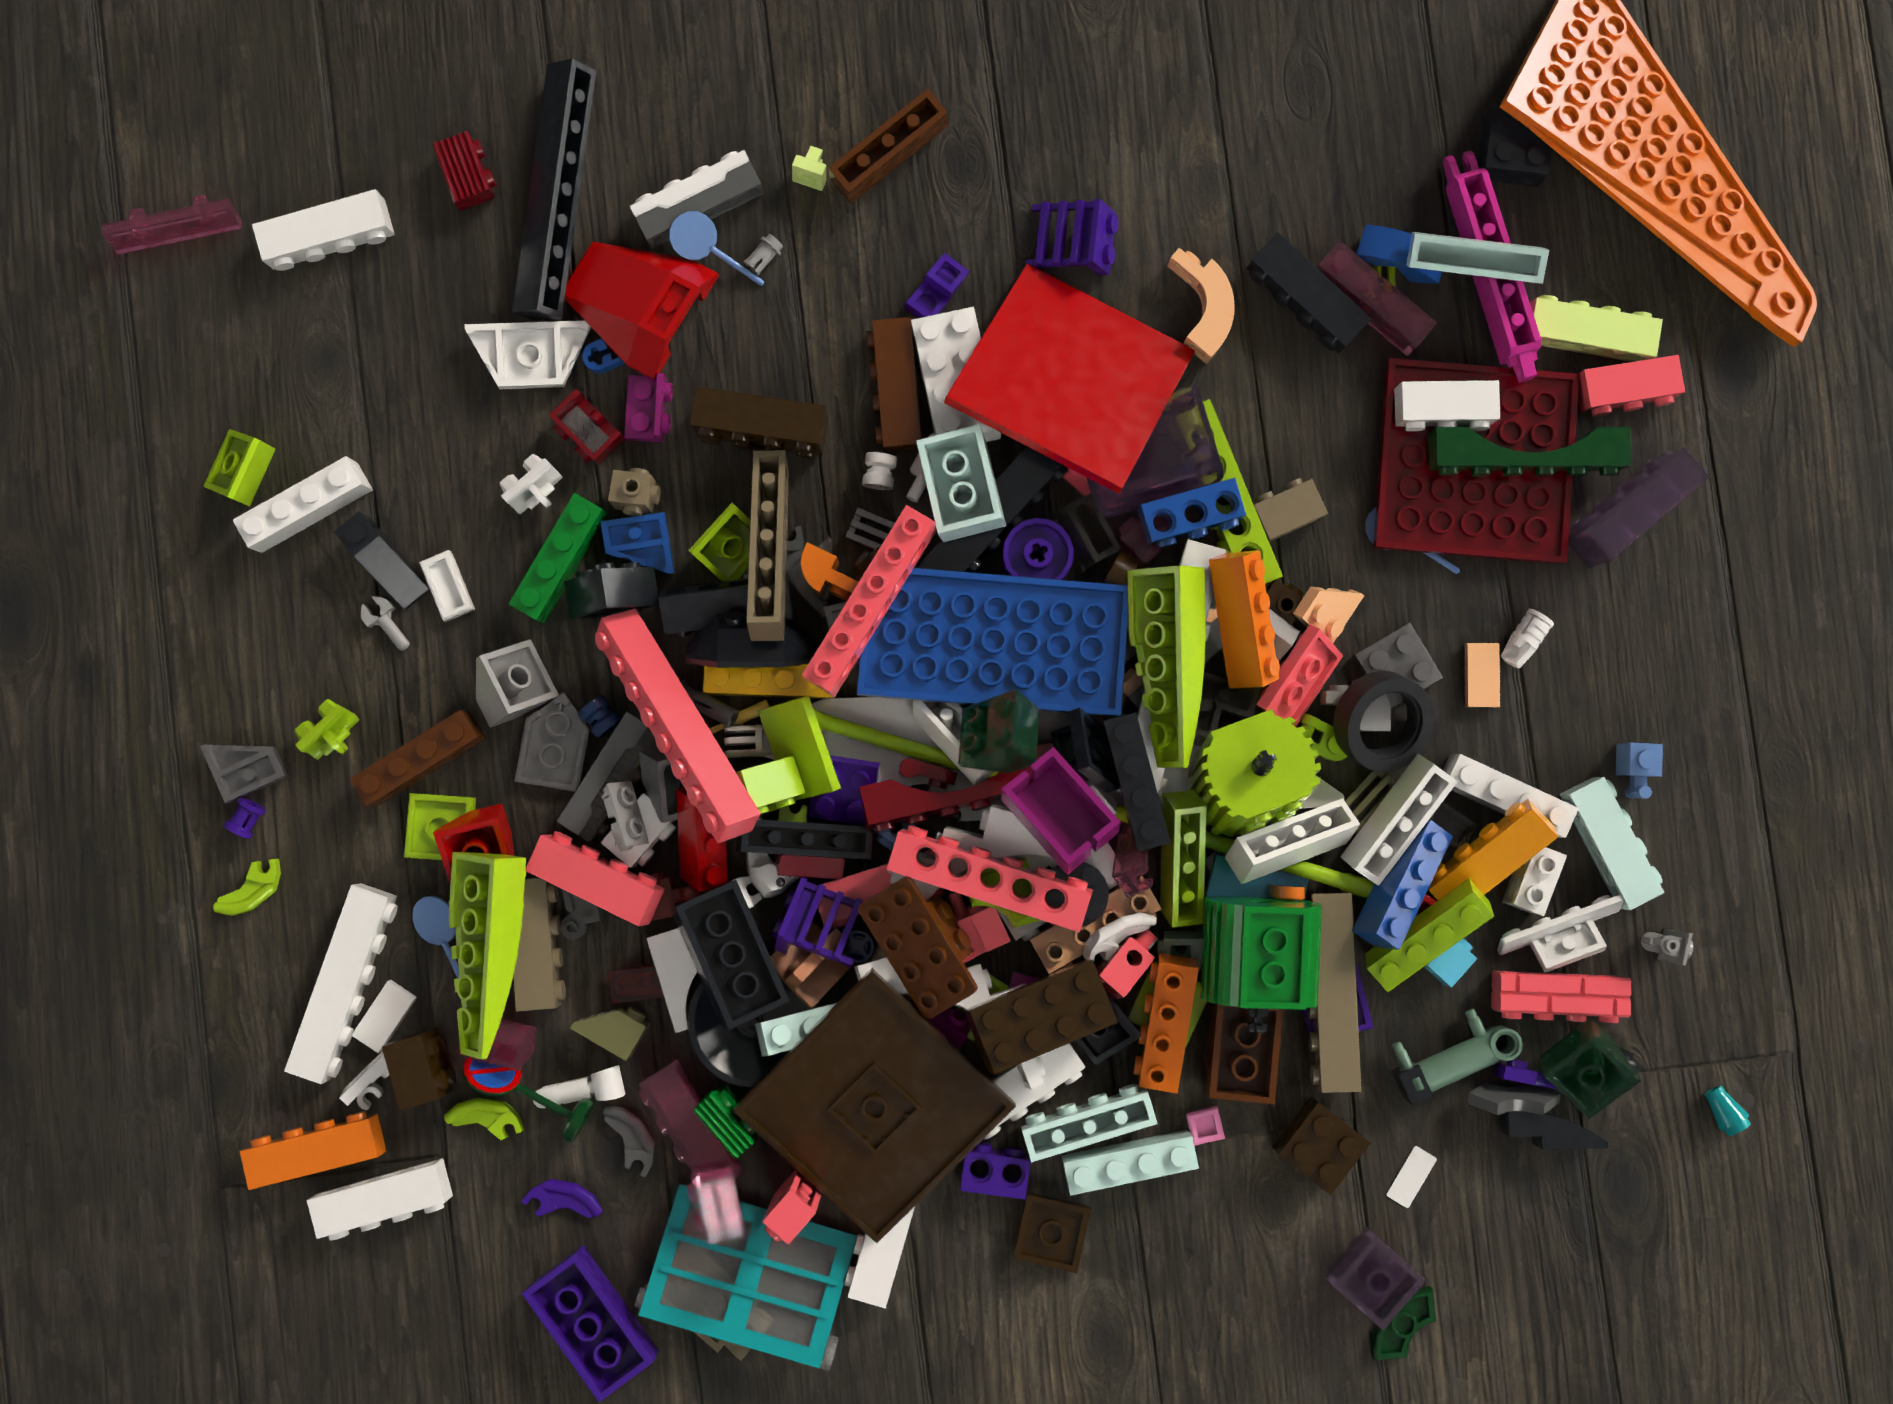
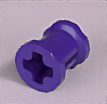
[223,797,266,839]

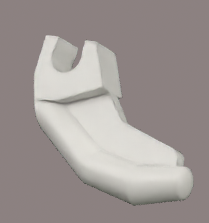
[1083,912,1156,962]

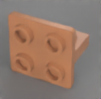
[770,921,854,1008]

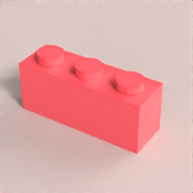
[1578,355,1685,417]

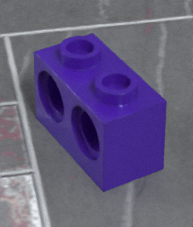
[960,1142,1031,1200]

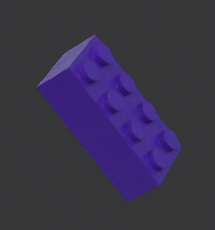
[522,1245,659,1402]

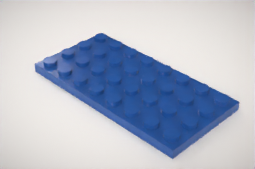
[857,564,1128,717]

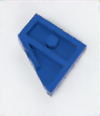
[601,512,675,574]

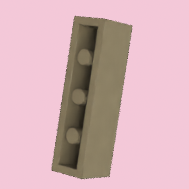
[513,877,566,1012]

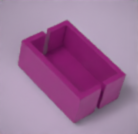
[1001,747,1121,875]

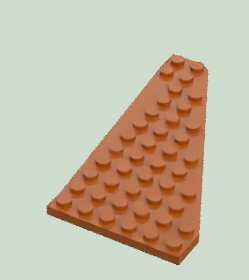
[1500,0,1817,347]

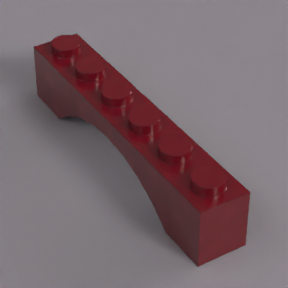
[858,743,1052,833]

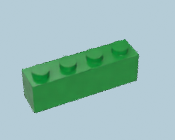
[509,493,609,624]

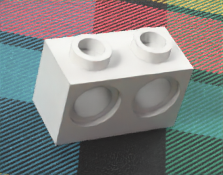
[1502,847,1567,916]

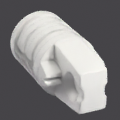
[1501,609,1554,669]

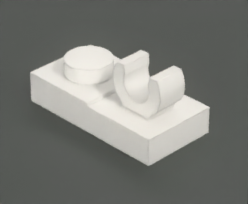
[339,1051,389,1110]

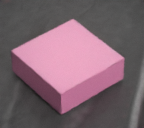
[1185,1105,1225,1146]

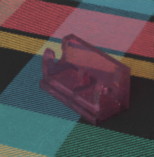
[1112,828,1155,898]

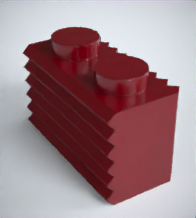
[432,131,497,211]

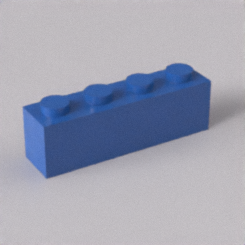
[1352,819,1453,950]

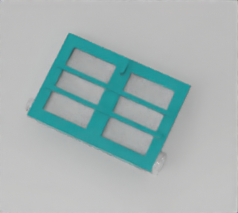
[635,1184,857,1371]

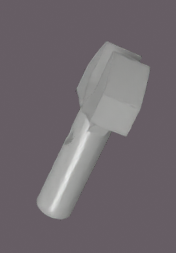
[361,596,410,651]

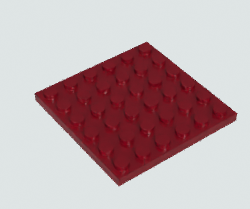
[1373,358,1580,564]

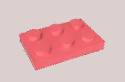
[1256,624,1343,727]

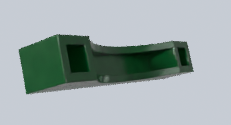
[1428,427,1631,476]

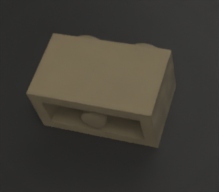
[1254,478,1328,542]

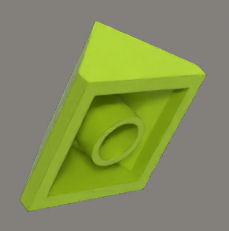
[203,429,276,506]
[688,503,751,581]

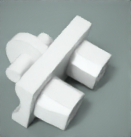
[500,454,563,514]

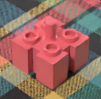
[948,892,1011,963]

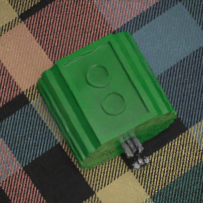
[1200,896,1322,1033]

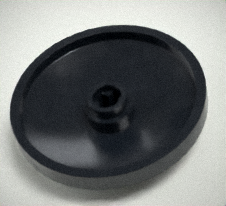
[687,979,817,1087]

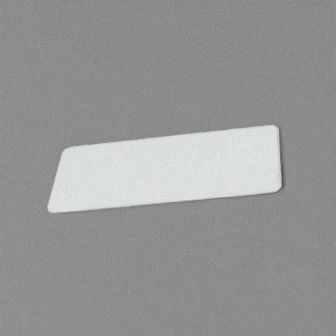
[1387,1146,1437,1208]

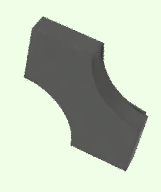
[1468,1082,1561,1115]

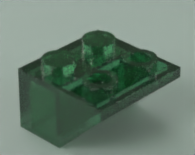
[958,689,1039,773]

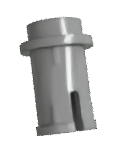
[743,234,783,276]

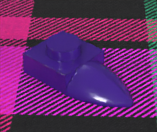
[1494,1059,1563,1089]

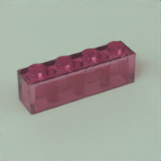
[1317,240,1437,356]
[639,1059,744,1196]

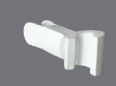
[533,1065,625,1108]

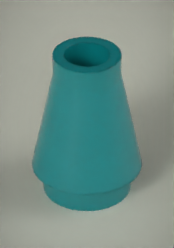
[1704,1085,1751,1137]

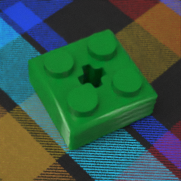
[694,1083,759,1158]

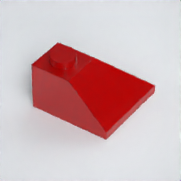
[433,804,514,885]

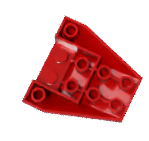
[565,241,719,381]

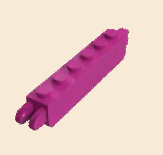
[1443,150,1541,383]

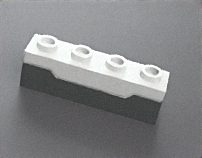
[630,150,764,249]

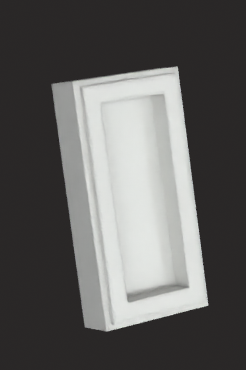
[419,550,475,622]
[351,980,418,1053]

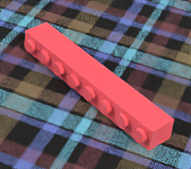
[595,608,761,844]

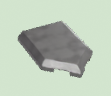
[514,692,590,792]

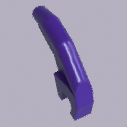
[521,1179,603,1218]

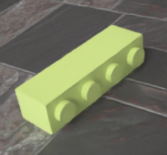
[1530,295,1663,362]

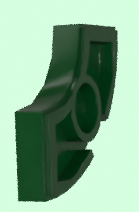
[1372,1286,1436,1361]

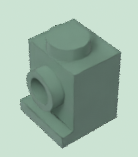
[1158,928,1203,970]

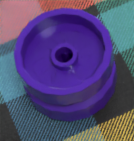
[1001,518,1074,580]

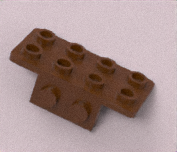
[858,876,978,1019]

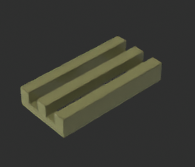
[1344,770,1395,834]

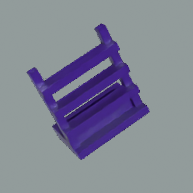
[1026,199,1118,276]
[772,877,863,967]

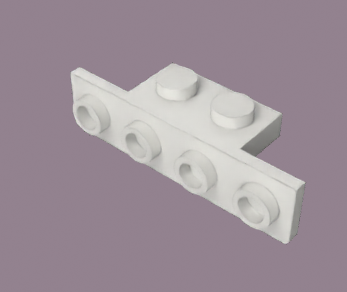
[1497,895,1624,973]

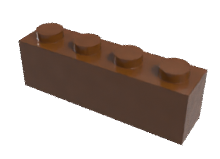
[828,88,948,204]
[867,317,921,453]
[349,710,487,807]

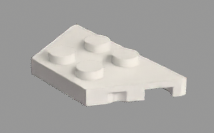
[465,321,591,389]

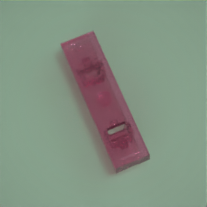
[102,194,242,255]

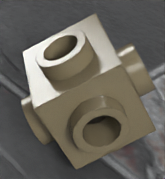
[608,468,661,516]

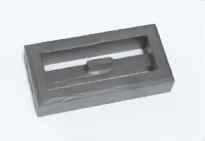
[845,508,895,551]

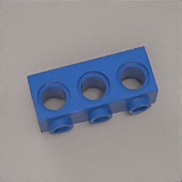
[1138,478,1246,549]

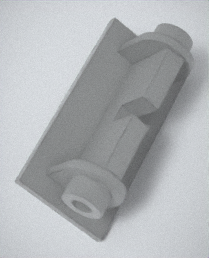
[601,781,649,852]
[1641,928,1693,966]

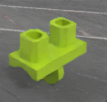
[295,699,360,760]

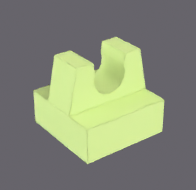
[792,146,826,191]

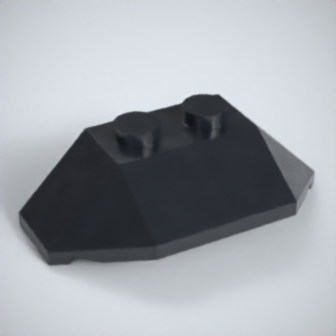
[685,611,816,668]

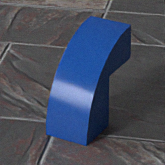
[1356,225,1443,284]

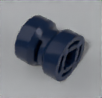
[577,695,622,740]
[843,928,875,963]

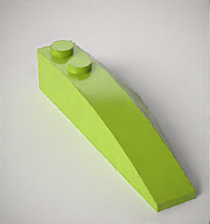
[1127,565,1206,768]
[448,852,526,1060]

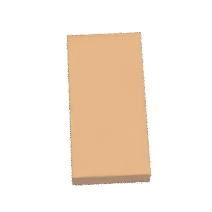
[1464,643,1500,708]

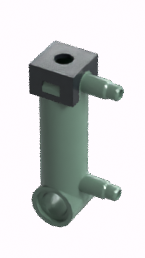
[1391,1009,1523,1105]

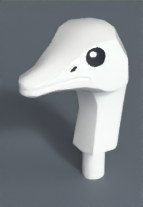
[746,815,800,898]

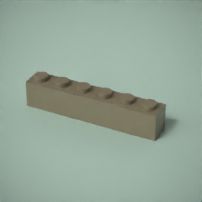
[747,450,789,641]
[1307,893,1362,1093]

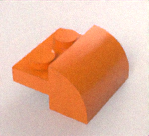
[801,542,859,602]

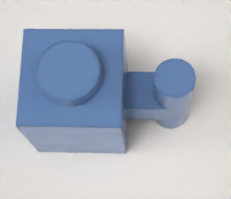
[1616,743,1663,799]

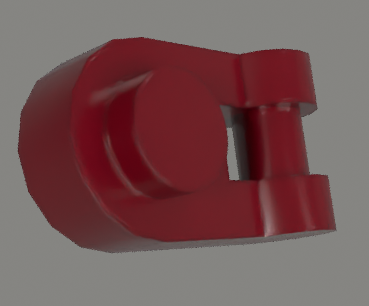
[899,758,958,790]

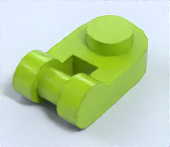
[1300,713,1348,761]

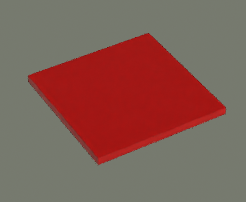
[944,263,1196,494]

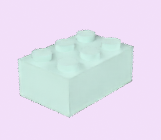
[916,424,1006,542]

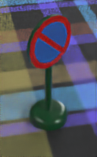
[462,1048,595,1143]

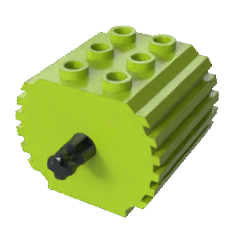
[1187,709,1321,837]

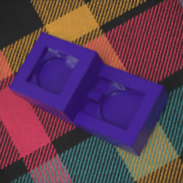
[904,253,970,318]

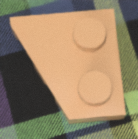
[1293,587,1364,643]

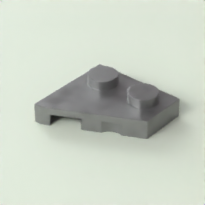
[200,744,288,803]

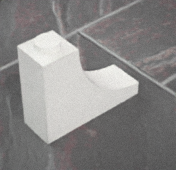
[646,928,697,1033]

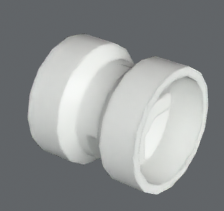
[862,452,897,490]

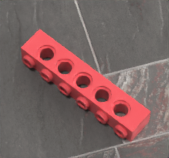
[802,505,937,698]
[886,826,1093,932]

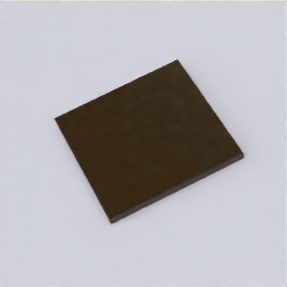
[733,968,1016,1243]

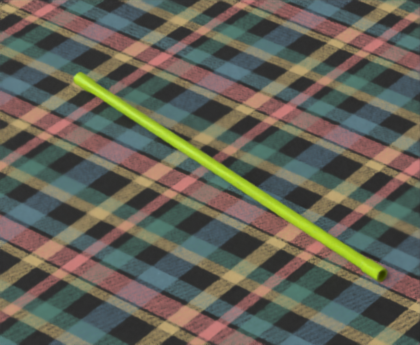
[813,708,1375,899]

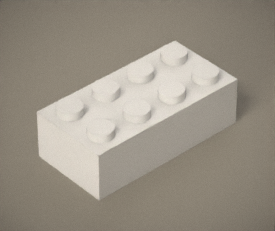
[911,307,1001,442]

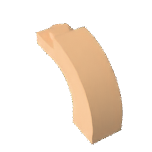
[1167,248,1235,364]

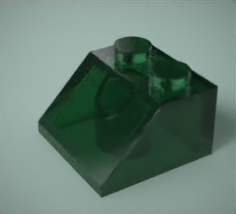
[1540,1018,1641,1119]

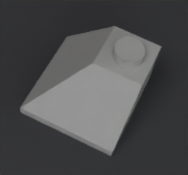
[476,639,559,728]

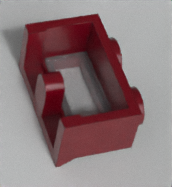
[549,389,626,465]

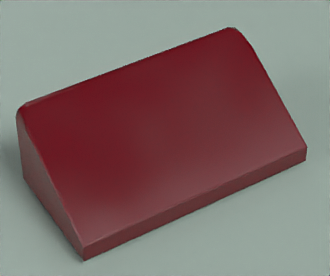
[774,854,845,879]

